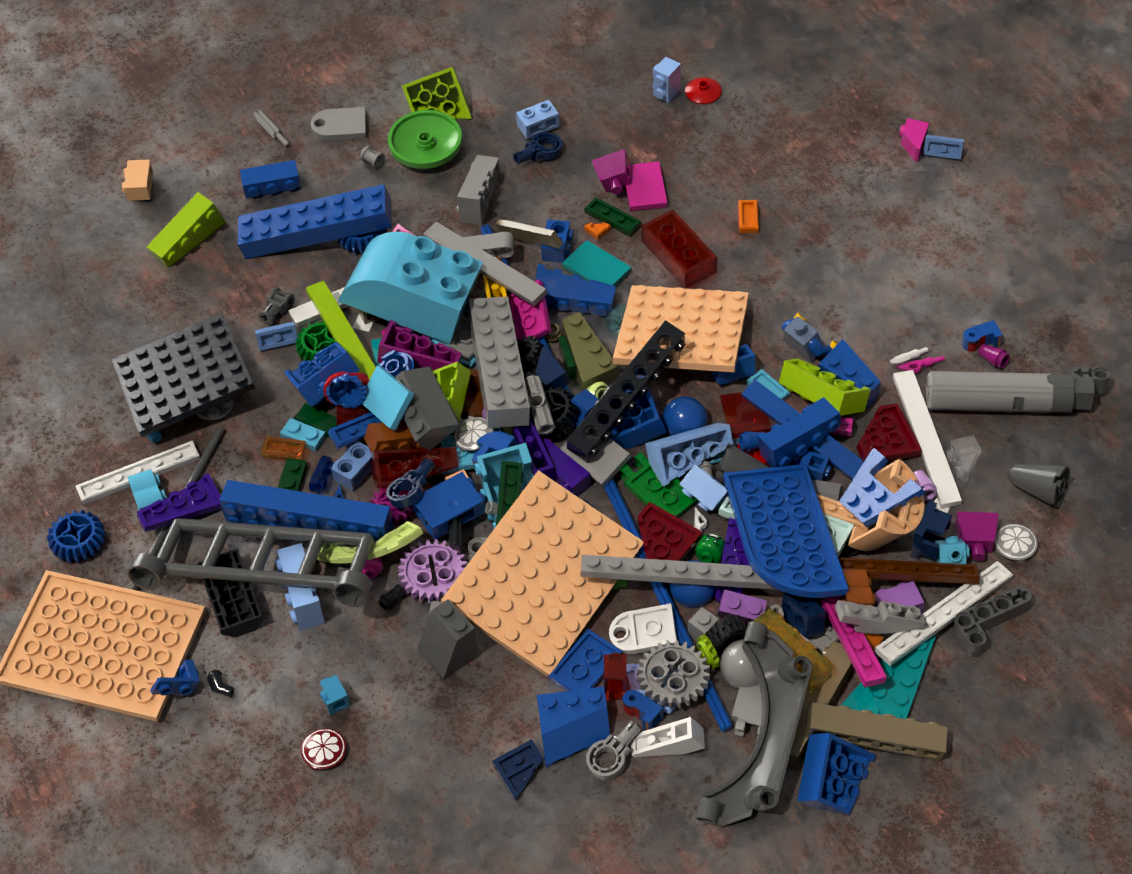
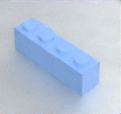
[645,423,733,486]

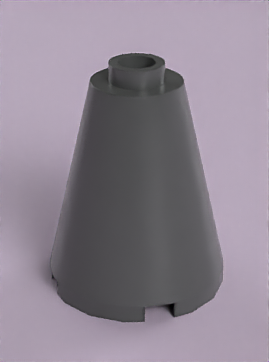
[716,443,770,485]
[1008,463,1070,507]

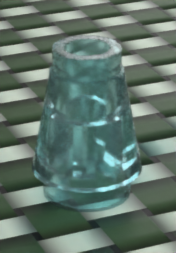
[605,303,626,331]

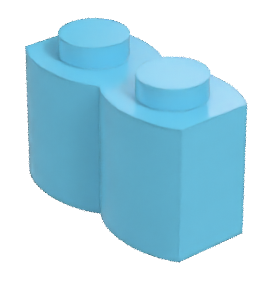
[127,469,166,510]

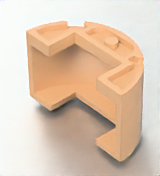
[848,459,924,551]

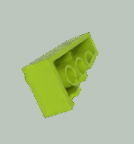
[147,192,226,267]
[778,358,871,417]

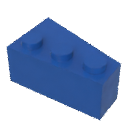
[818,339,881,409]

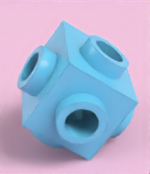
[935,536,969,564]

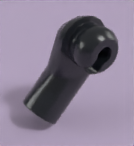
[207,670,234,697]

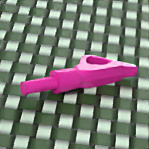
[897,356,945,374]

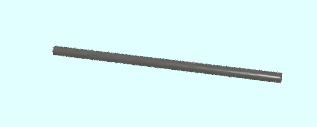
[129,427,225,591]

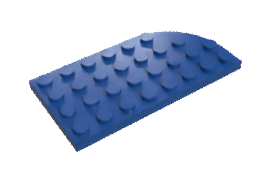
[723,464,848,598]

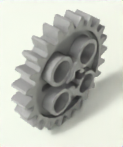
[637,640,710,709]

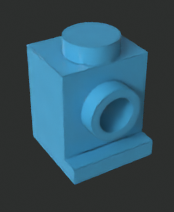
[319,675,350,716]

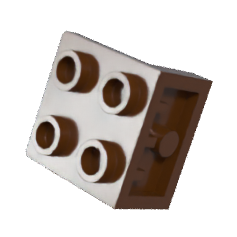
[461,368,484,417]

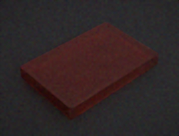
[720,392,771,439]

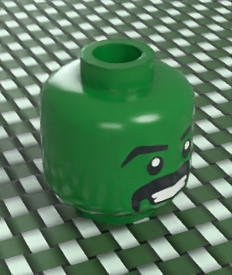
[695,533,725,563]

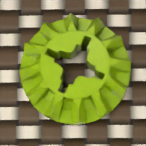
[696,635,719,669]

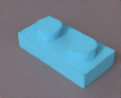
[280,418,326,452]

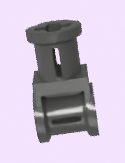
[258,287,295,325]

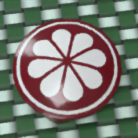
[301,728,346,770]

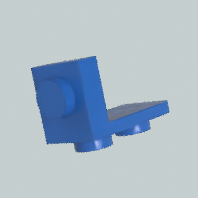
[150,660,200,695]

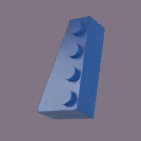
[757,397,841,468]

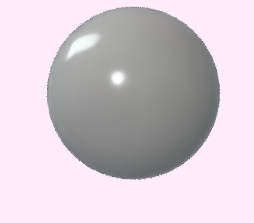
[720,639,758,689]

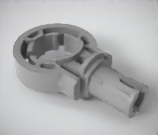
[586,721,641,780]

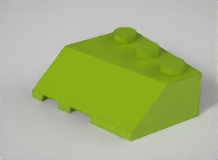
[401,66,472,119]

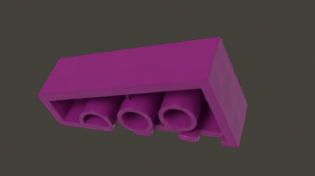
[377,320,462,371]

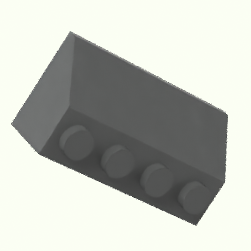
[395,367,461,451]

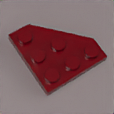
[856,403,922,462]
[637,502,703,561]

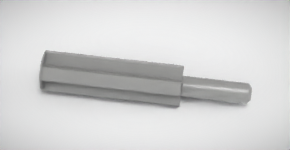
[253,109,289,147]

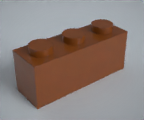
[364,420,426,456]

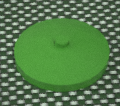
[388,110,462,169]

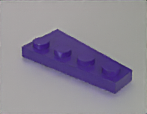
[137,473,222,532]
[715,517,750,603]

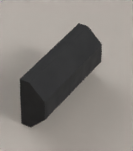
[197,548,264,637]

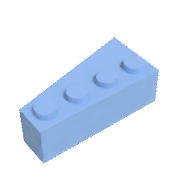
[275,543,325,631]

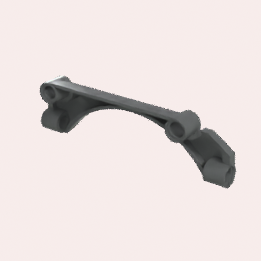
[696,622,813,827]

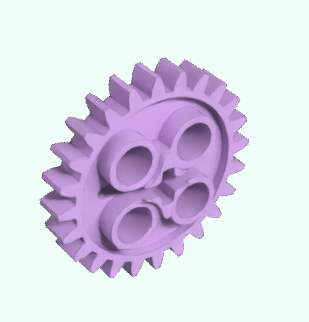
[398,539,467,603]

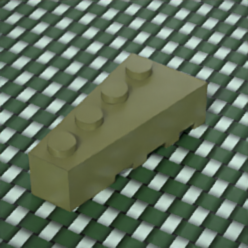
[562,312,618,392]

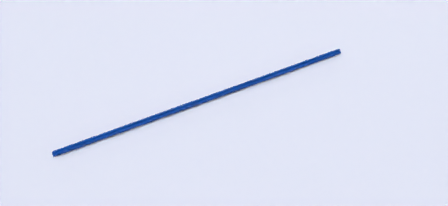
[480,224,732,732]

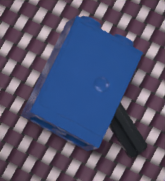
[412,472,486,549]

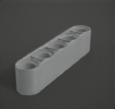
[463,232,514,259]

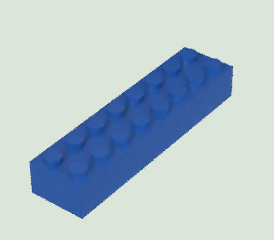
[238,184,392,259]
[219,480,394,546]

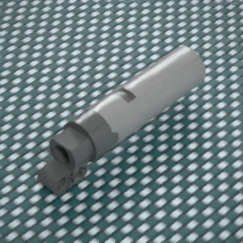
[926,367,1111,413]

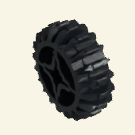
[529,386,580,439]

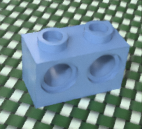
[331,441,379,491]

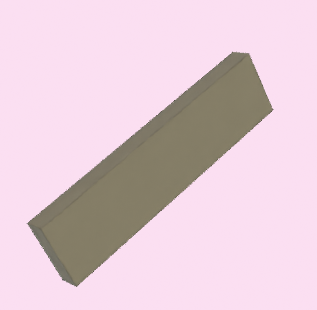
[495,219,563,248]

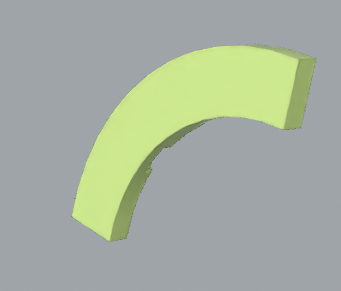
[317,521,423,563]

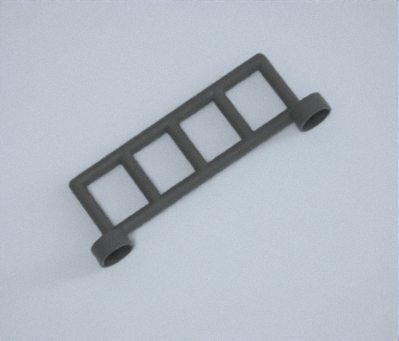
[127,518,374,607]

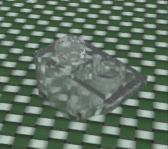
[946,435,982,485]

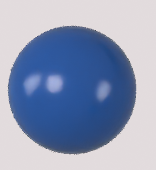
[662,396,708,436]
[669,560,717,608]

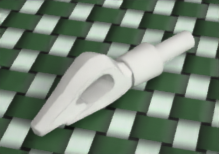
[890,347,929,365]
[694,508,708,550]

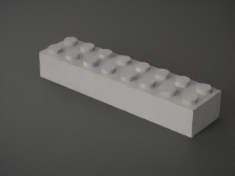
[468,297,530,428]

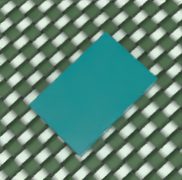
[562,240,632,286]

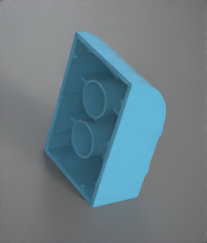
[338,232,483,344]

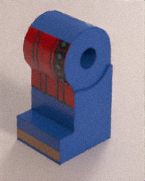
[962,320,1003,352]
[622,690,664,731]

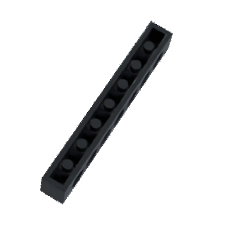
[567,320,686,462]

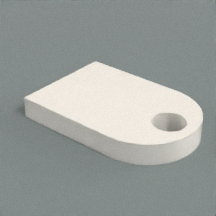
[609,603,677,654]

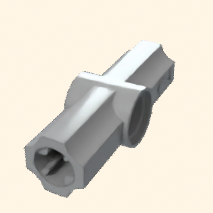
[525,375,556,435]

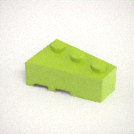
[433,362,471,433]

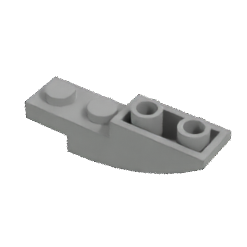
[834,600,926,634]

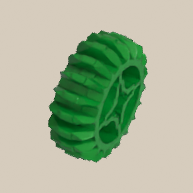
[295,321,336,361]

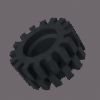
[517,335,543,374]
[706,615,747,655]

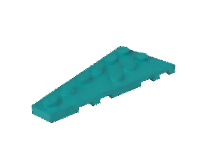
[840,632,938,719]

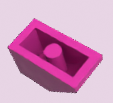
[899,118,929,162]

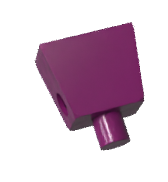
[592,149,631,194]
[955,512,998,561]

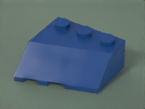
[284,342,360,407]
[604,375,667,449]
[537,686,610,768]
[797,733,876,815]

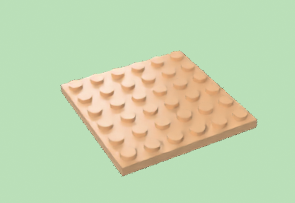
[613,285,749,372]

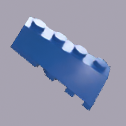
[536,263,616,317]

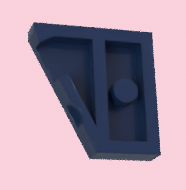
[492,739,543,800]

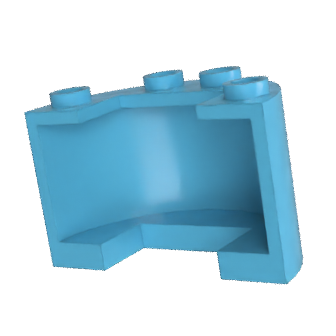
[474,443,534,529]

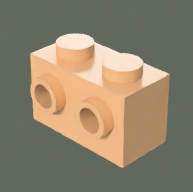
[122,160,153,201]

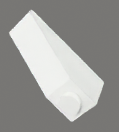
[631,717,705,757]

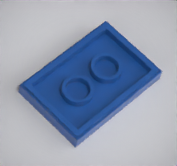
[547,629,623,691]

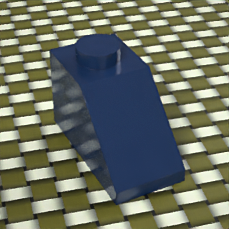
[535,346,570,390]

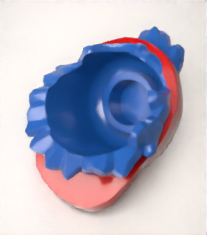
[317,371,369,409]

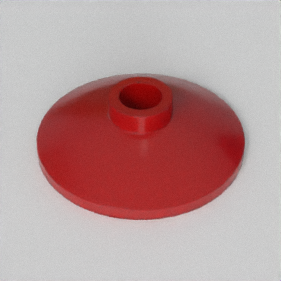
[685,77,722,105]

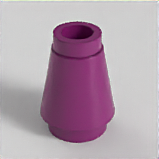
[978,344,1010,368]

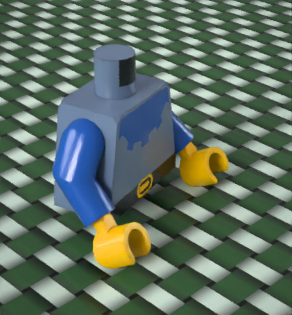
[781,312,837,363]

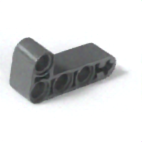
[952,586,1032,657]

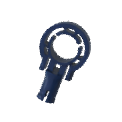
[513,132,562,164]
[386,458,435,508]

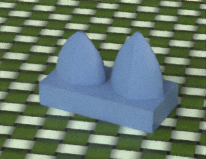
[923,135,964,160]
[255,321,297,351]

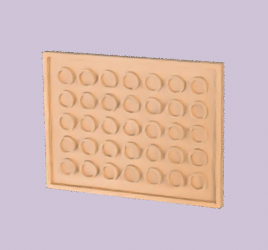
[440,470,643,677]
[0,570,207,722]

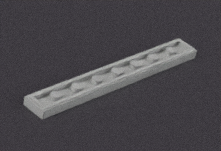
[423,221,547,306]

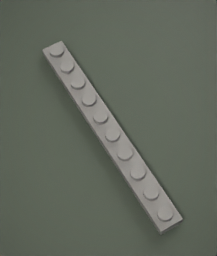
[580,555,778,590]

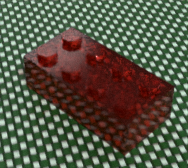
[641,209,718,289]

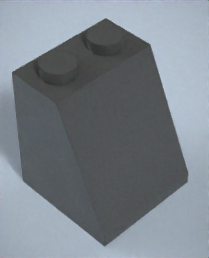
[417,599,479,680]

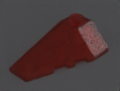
[371,447,458,488]

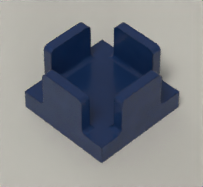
[910,500,952,560]

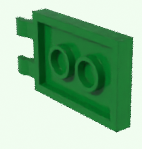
[619,452,698,518]

